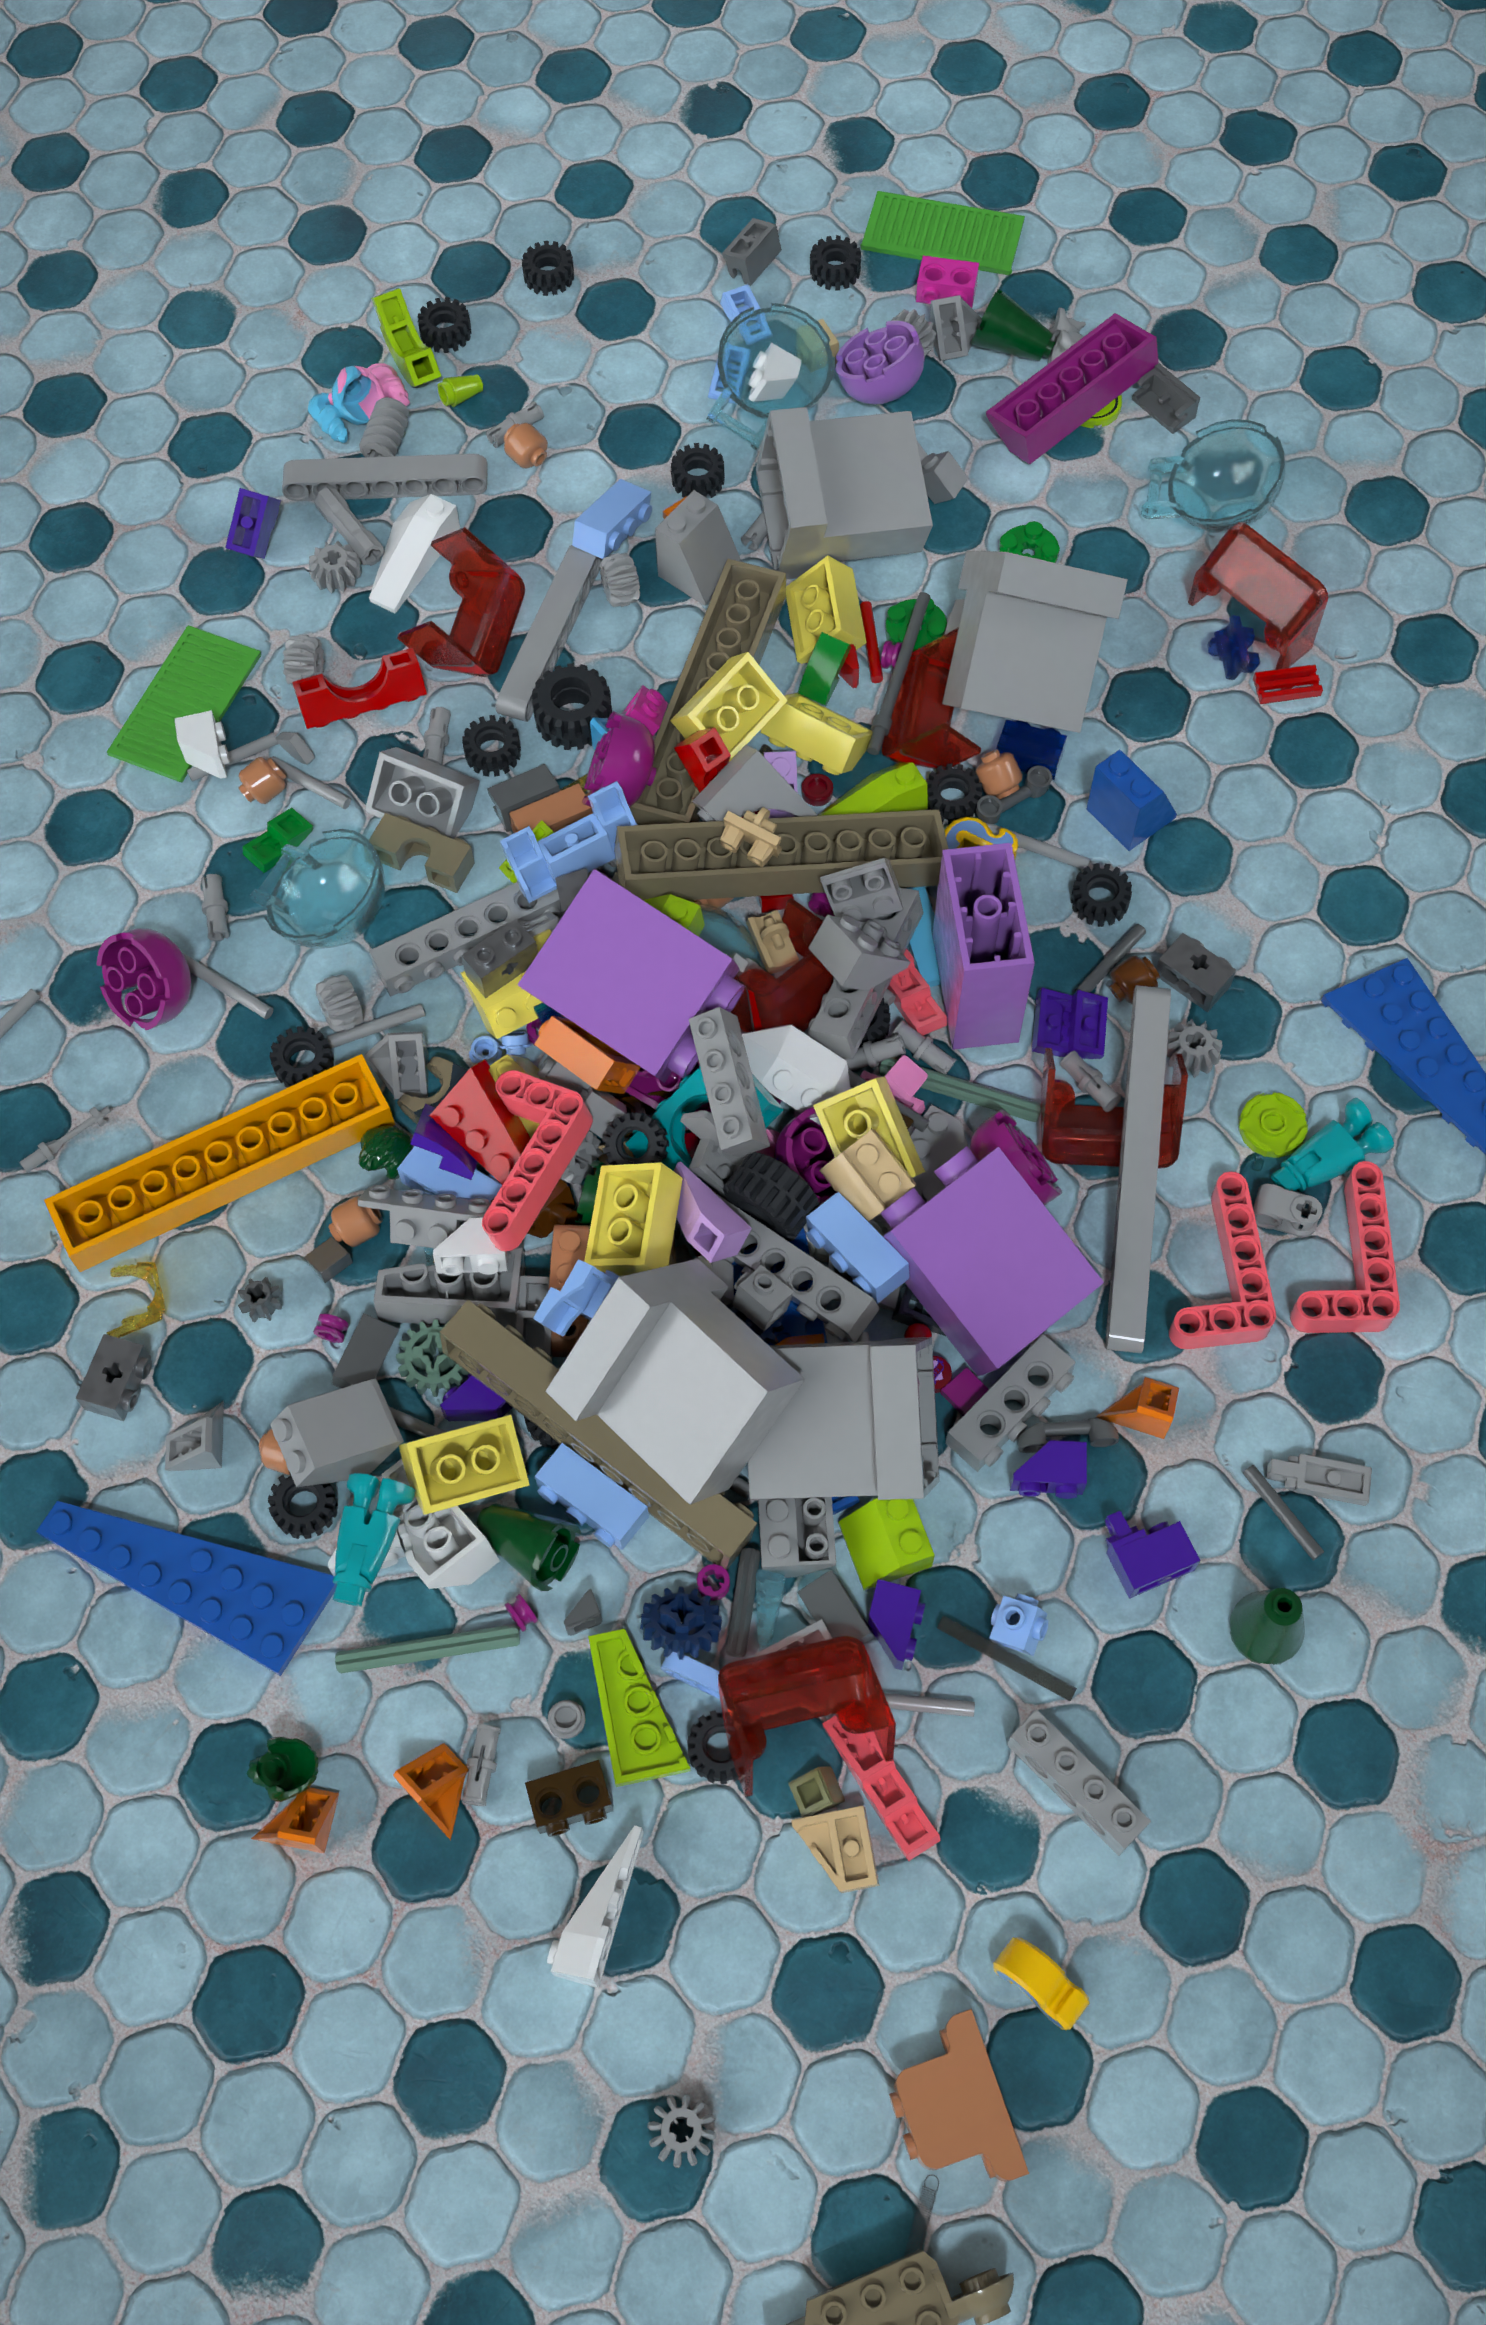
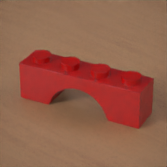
[292,648,427,729]
[674,727,760,818]

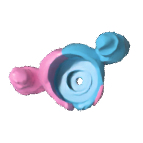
[308,363,410,443]

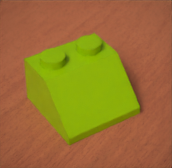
[838,1498,935,1591]

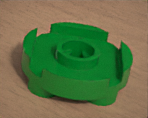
[999,521,1060,563]
[885,598,947,653]

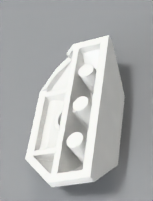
[742,1024,850,1125]

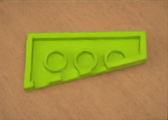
[588,1629,691,1787]

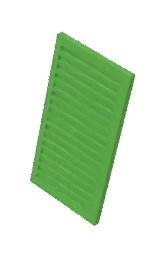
[860,191,1025,276]
[107,625,262,783]

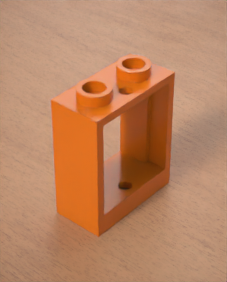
[534,1016,641,1094]

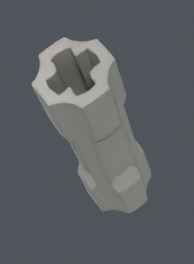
[314,487,384,566]

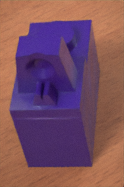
[225,488,281,559]
[1105,1511,1201,1599]

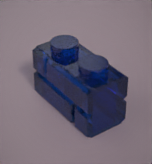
[996,719,1067,780]

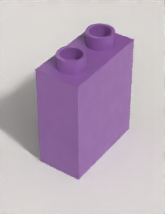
[932,843,1035,1050]
[517,869,745,1083]
[880,1146,1104,1376]

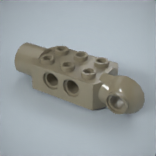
[786,2249,1014,2325]

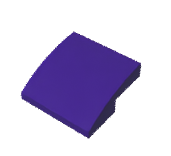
[1032,988,1108,1059]
[410,1104,477,1180]

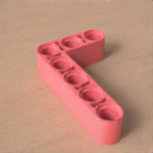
[482,1070,593,1252]
[1290,1161,1400,1333]
[1169,1171,1276,1349]

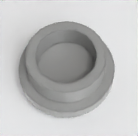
[548,1700,586,1739]

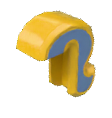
[944,817,1018,860]
[993,1937,1090,2030]

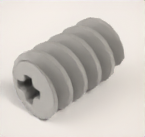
[359,397,410,457]

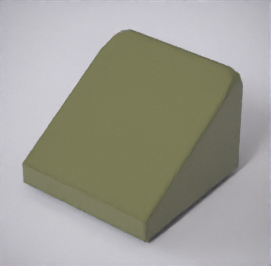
[788,1766,845,1818]

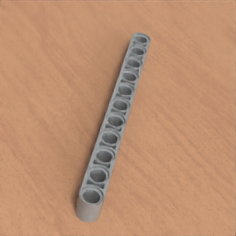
[1105,985,1171,1353]

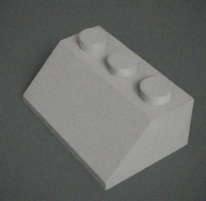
[364,747,480,839]

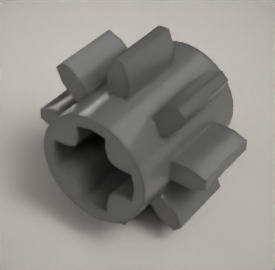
[238,1277,282,1322]

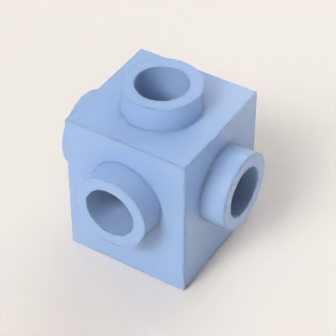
[989,1594,1048,1656]

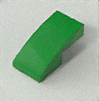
[798,632,851,706]
[243,807,313,873]

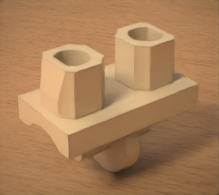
[720,807,782,867]
[746,910,799,974]

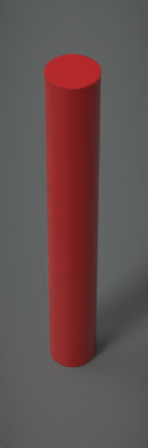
[860,601,883,683]

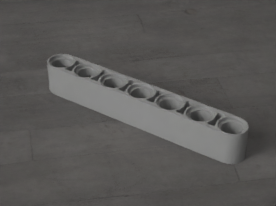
[282,454,487,501]
[496,545,602,722]

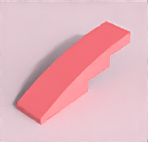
[887,948,947,1036]
[822,1704,941,1862]

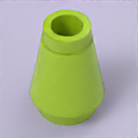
[437,374,483,407]

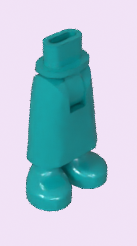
[1271,1098,1394,1192]
[332,1473,416,1607]

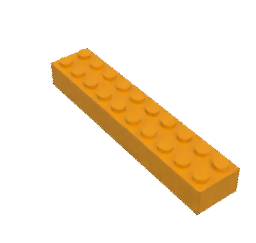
[44,1054,395,1272]

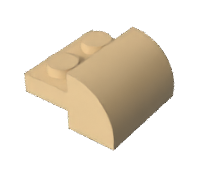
[819,1128,917,1222]

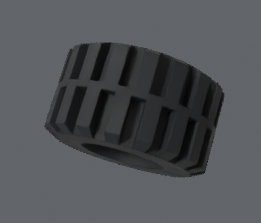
[532,663,612,750]
[723,1152,819,1241]

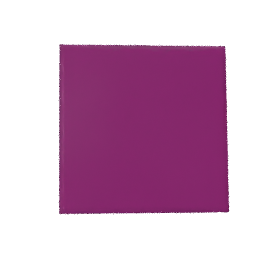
[940,1367,989,1416]

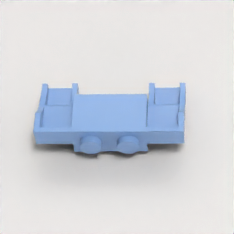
[500,781,637,903]
[533,1259,620,1337]

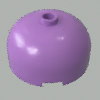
[835,321,925,405]

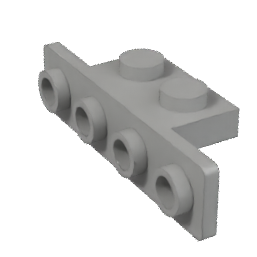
[680,1110,754,1202]
[358,1185,491,1249]

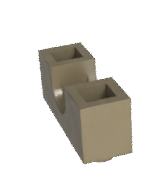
[367,812,475,893]

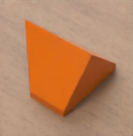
[1096,1377,1179,1439]
[393,1743,469,1841]
[251,1787,339,1853]

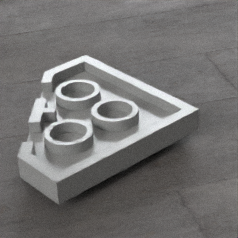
[910,1104,969,1202]

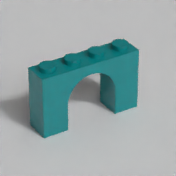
[625,1067,784,1187]

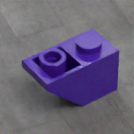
[440,1374,513,1422]
[1010,1440,1087,1499]
[868,1579,926,1670]

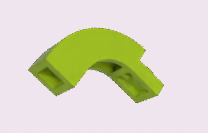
[371,288,441,387]

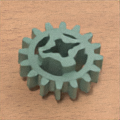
[396,1319,469,1397]

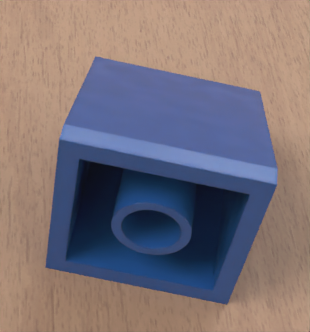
[1086,749,1177,851]

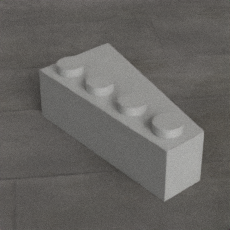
[374,1247,526,1329]

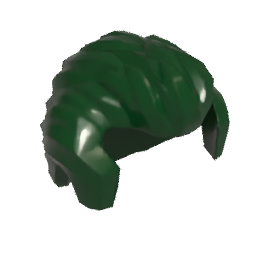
[358,1125,414,1180]
[247,1737,318,1802]

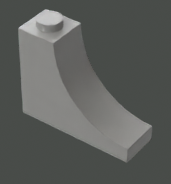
[692,745,818,822]

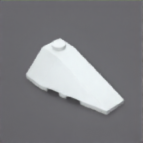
[369,494,460,613]
[382,1459,500,1589]
[547,1825,644,1989]

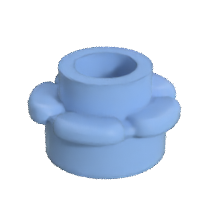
[499,1031,532,1055]
[469,1036,502,1066]

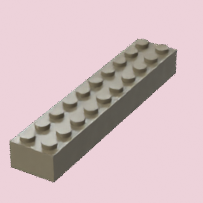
[630,559,786,825]
[614,810,949,901]
[440,1300,757,1571]

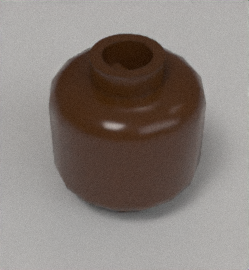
[1109,955,1160,1004]

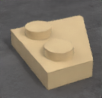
[791,1806,880,1893]

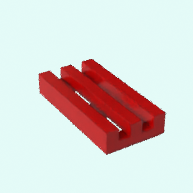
[1253,665,1323,704]

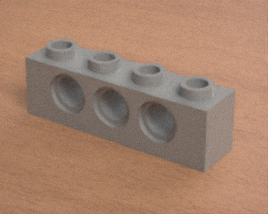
[689,1007,770,1158]
[946,1334,1076,1472]
[1007,1709,1151,1856]

